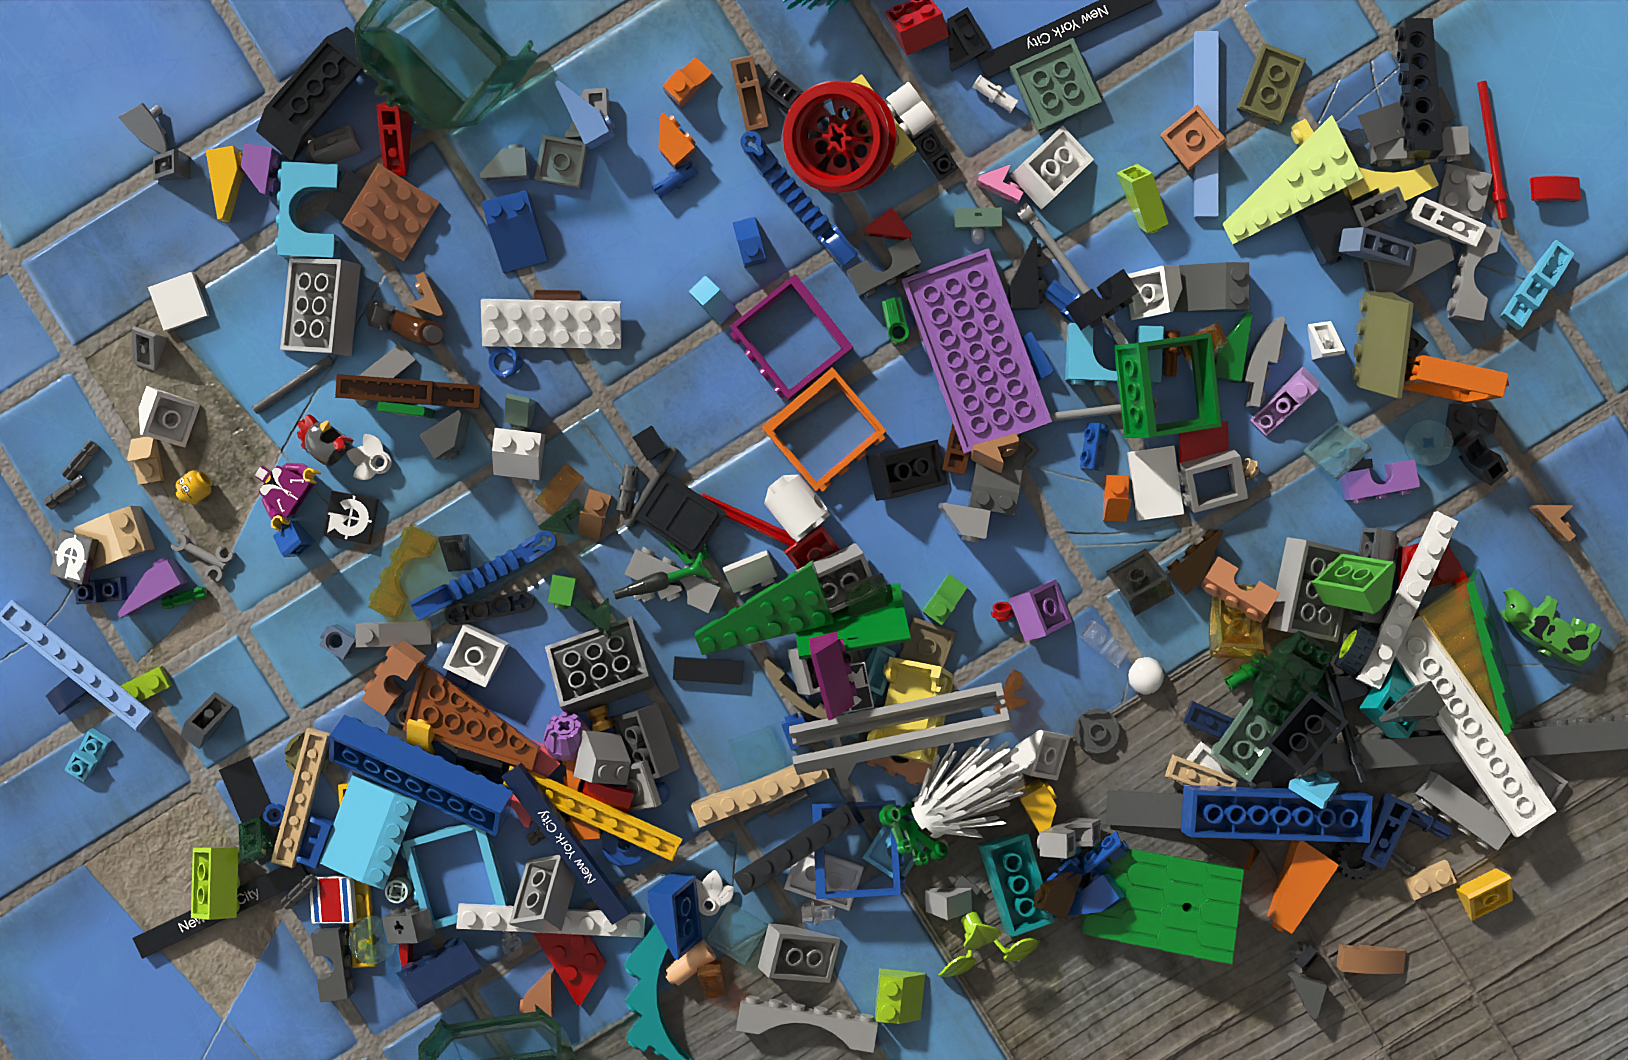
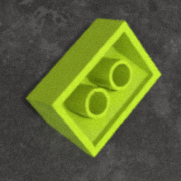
[191,847,241,920]

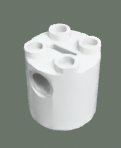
[764,474,830,542]

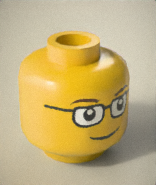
[176,470,212,505]

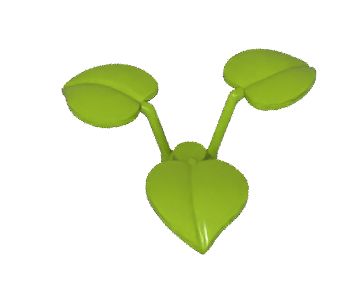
[938,912,1040,977]

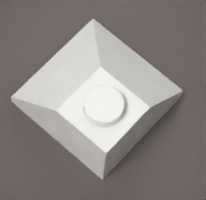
[1128,265,1182,320]
[139,386,200,448]
[1011,730,1071,780]

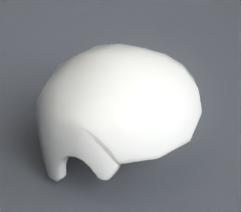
[1128,657,1164,695]

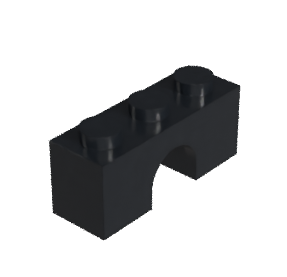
[1065,269,1139,330]

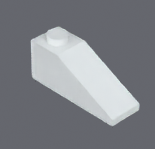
[1404,197,1486,247]

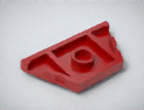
[532,932,607,1006]

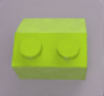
[875,968,925,1024]

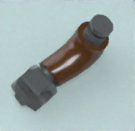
[366,300,444,346]

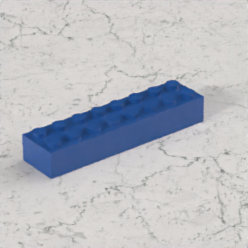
[329,715,513,837]
[1181,785,1373,843]

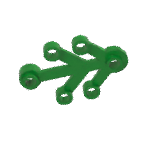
[879,801,948,866]

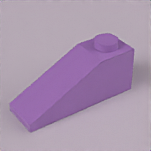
[118,558,188,618]

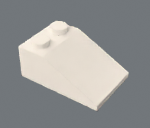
[1010,126,1094,209]

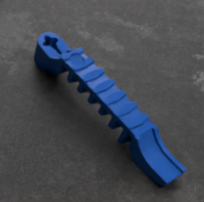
[740,131,858,268]
[409,530,557,621]

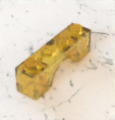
[368,524,440,620]

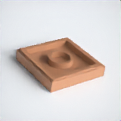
[1160,104,1227,171]

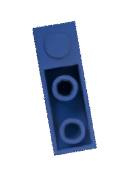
[1053,873,1126,918]

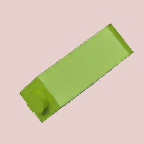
[1116,164,1169,233]

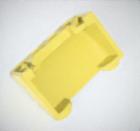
[867,657,953,764]

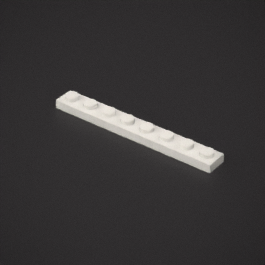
[1356,511,1458,690]
[456,903,646,938]

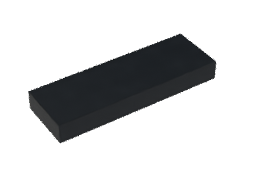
[673,656,744,685]

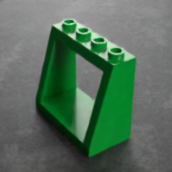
[1114,333,1222,438]

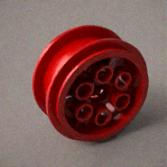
[783,81,897,193]

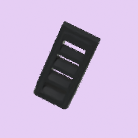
[762,70,804,111]

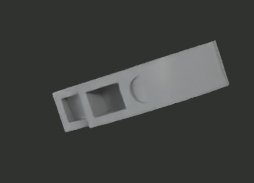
[1240,316,1287,409]

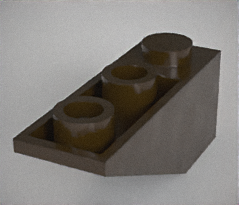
[1164,528,1223,595]

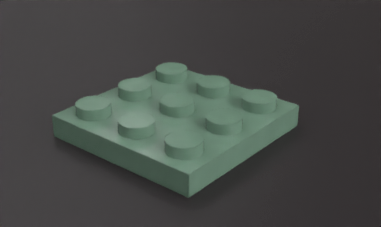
[1009,38,1102,132]

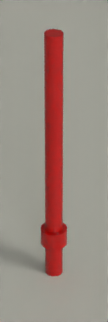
[1477,81,1508,220]

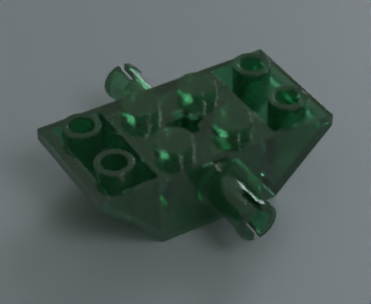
[1250,631,1336,727]

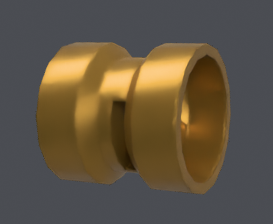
[585,704,615,732]

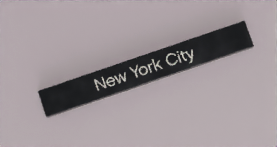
[977,0,1154,79]
[132,862,309,959]

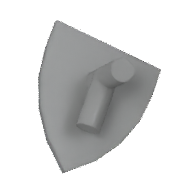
[119,103,168,153]

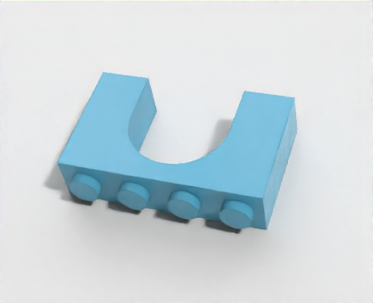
[275,162,344,259]
[1065,323,1164,388]

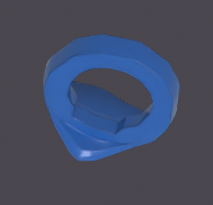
[488,347,523,377]

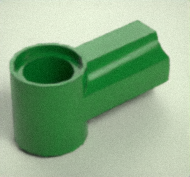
[881,297,909,346]

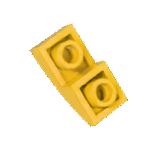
[407,719,435,755]

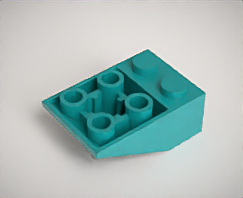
[1359,659,1420,738]

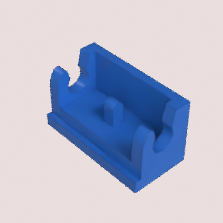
[295,813,334,869]

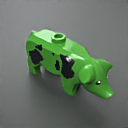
[1500,588,1602,667]

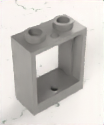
[1178,449,1248,513]

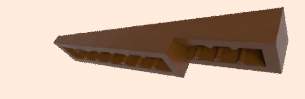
[335,374,482,409]

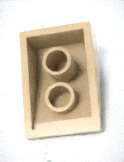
[74,506,155,571]

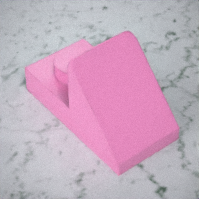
[976,165,1023,204]

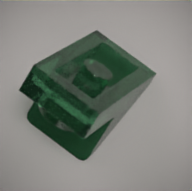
[538,498,583,535]
[572,597,612,638]
[238,816,273,865]

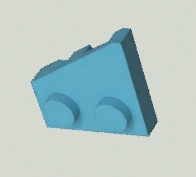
[1288,771,1340,809]

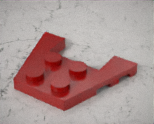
[1395,543,1470,616]

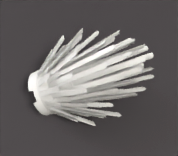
[911,738,1028,838]

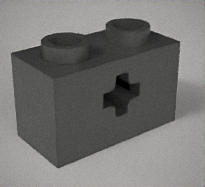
[382,905,435,944]

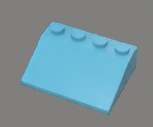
[319,775,417,890]

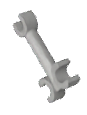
[170,534,236,581]

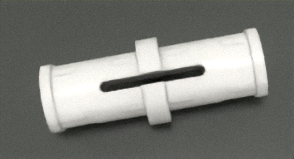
[972,75,1019,113]

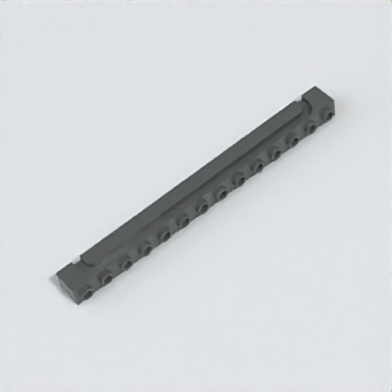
[1317,714,1628,772]

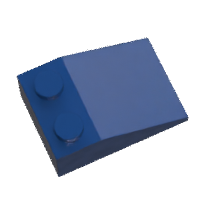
[481,190,548,273]
[647,872,702,960]

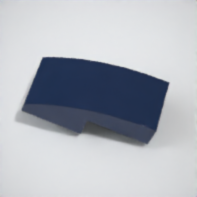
[74,577,128,605]
[46,677,89,715]

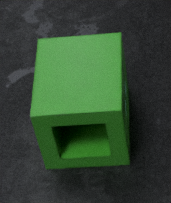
[548,574,579,609]

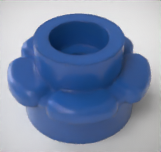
[263,803,285,826]

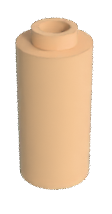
[664,939,716,986]

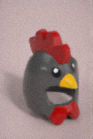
[297,414,354,467]

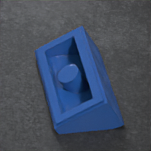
[1021,332,1054,381]

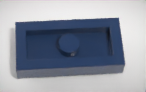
[1182,701,1234,738]

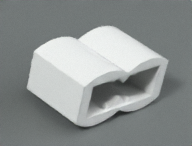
[886,82,936,139]

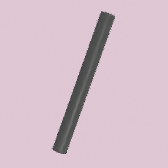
[252,355,334,414]
[623,446,679,529]

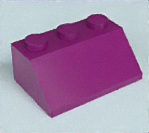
[809,632,857,721]

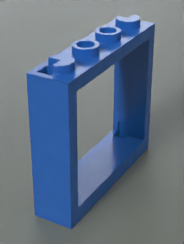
[812,800,905,899]

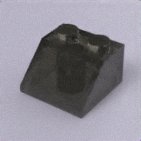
[1106,548,1175,617]

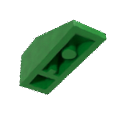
[1214,312,1253,383]

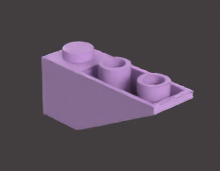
[1250,366,1320,436]

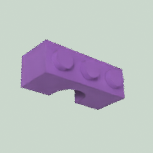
[1339,459,1420,504]

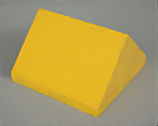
[1455,868,1513,921]

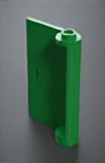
[796,583,911,660]

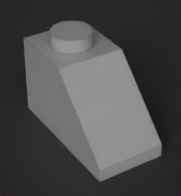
[480,144,530,182]

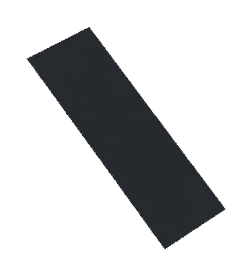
[219,757,280,865]

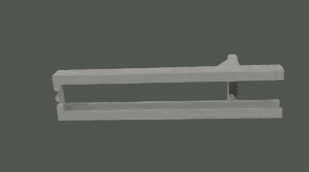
[789,683,1012,789]

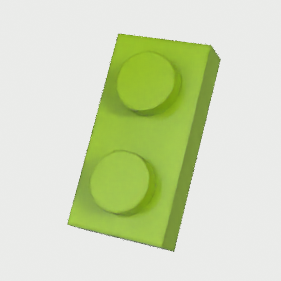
[120,666,172,702]

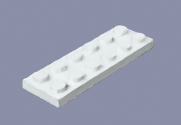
[481,299,622,349]

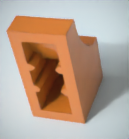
[663,57,713,108]

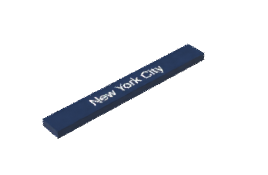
[501,763,632,925]

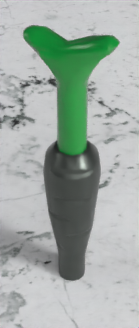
[613,552,713,600]

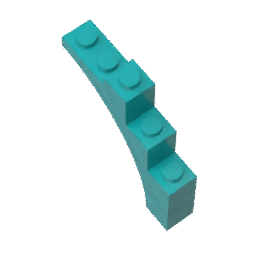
[623,923,693,1060]

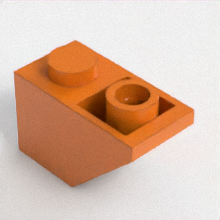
[659,112,696,170]

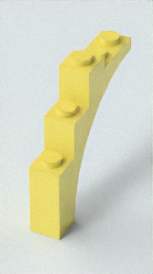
[1291,119,1439,202]

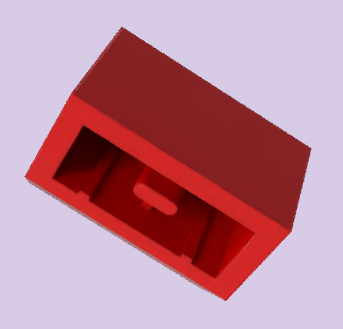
[885,0,949,56]

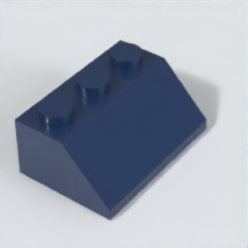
[396,938,482,1009]

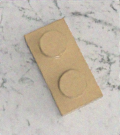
[1402,859,1457,900]

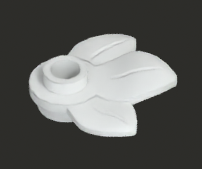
[347,434,392,480]
[696,870,734,916]

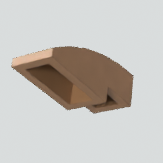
[730,55,769,131]
[1336,944,1406,974]

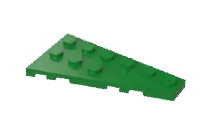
[694,560,834,655]

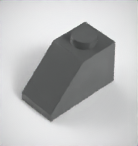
[181,692,233,749]

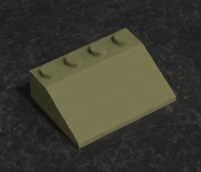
[1351,291,1414,398]

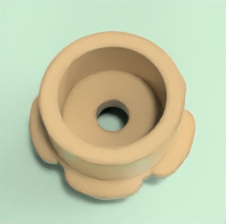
[1242,458,1259,480]

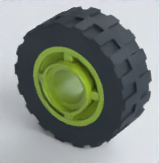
[1334,622,1379,675]

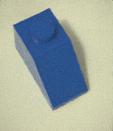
[733,217,767,268]
[273,521,315,558]

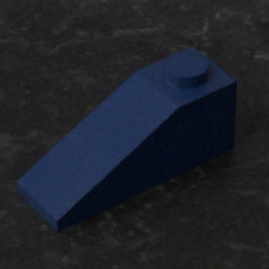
[1362,792,1414,870]

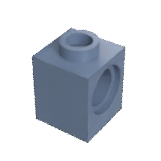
[319,624,356,660]

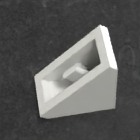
[1308,321,1345,360]

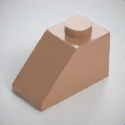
[520,968,555,1021]

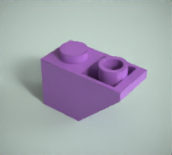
[241,143,281,198]

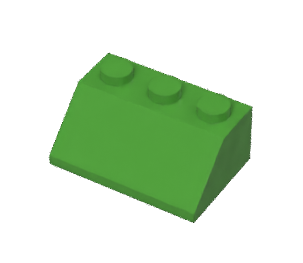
[1312,554,1396,614]

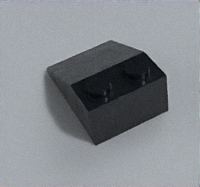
[866,439,948,501]

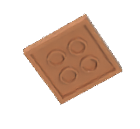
[342,163,440,261]

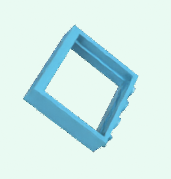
[401,822,511,929]

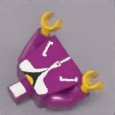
[255,463,321,532]

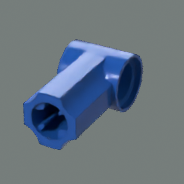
[1043,279,1080,323]

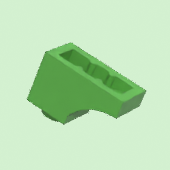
[922,574,968,625]

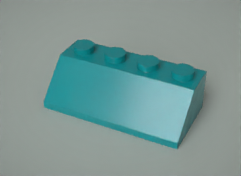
[978,833,1055,937]

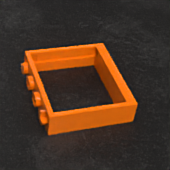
[1403,355,1509,403]
[762,367,886,492]

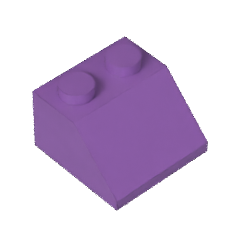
[1009,579,1072,641]

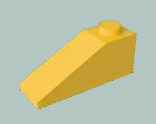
[206,146,245,223]

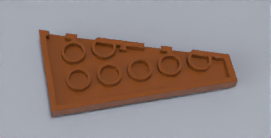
[402,663,541,770]

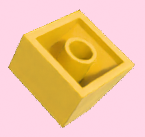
[1016,779,1057,834]

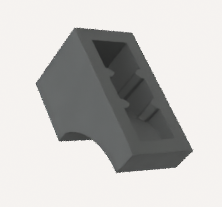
[1350,186,1408,227]

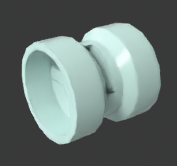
[385,876,413,903]

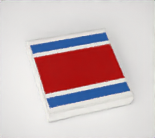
[310,875,357,923]

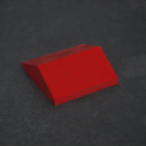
[784,524,840,570]

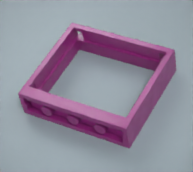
[730,274,853,400]

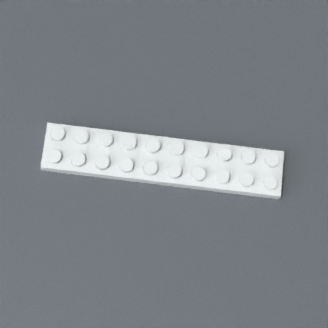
[1394,614,1557,837]

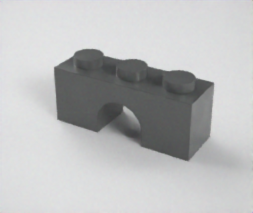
[846,238,921,298]
[311,925,356,1003]

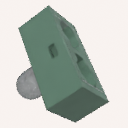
[953,208,1002,245]

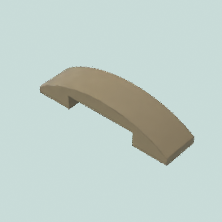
[764,657,828,719]

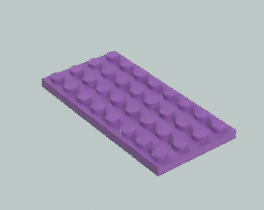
[901,248,1052,454]

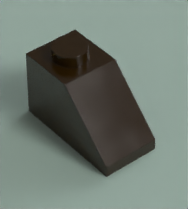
[1033,871,1083,920]

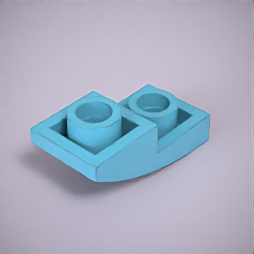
[65,728,112,782]

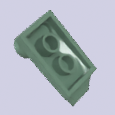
[1210,696,1284,783]

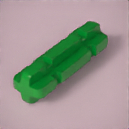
[161,586,208,610]

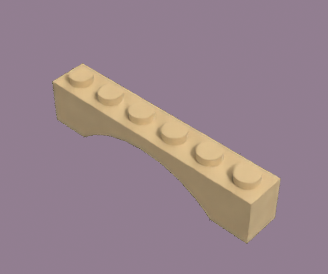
[691,764,830,828]

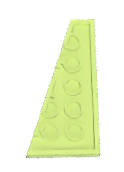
[1222,115,1363,245]

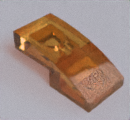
[535,463,584,516]

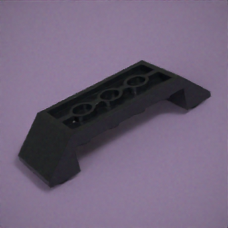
[256,27,383,162]

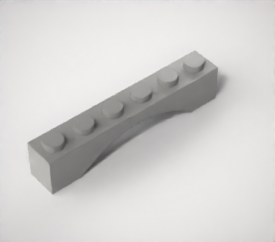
[736,995,878,1053]

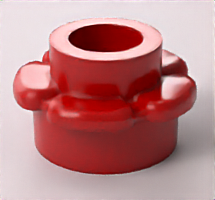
[991,602,1014,622]

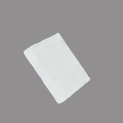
[148,272,210,332]

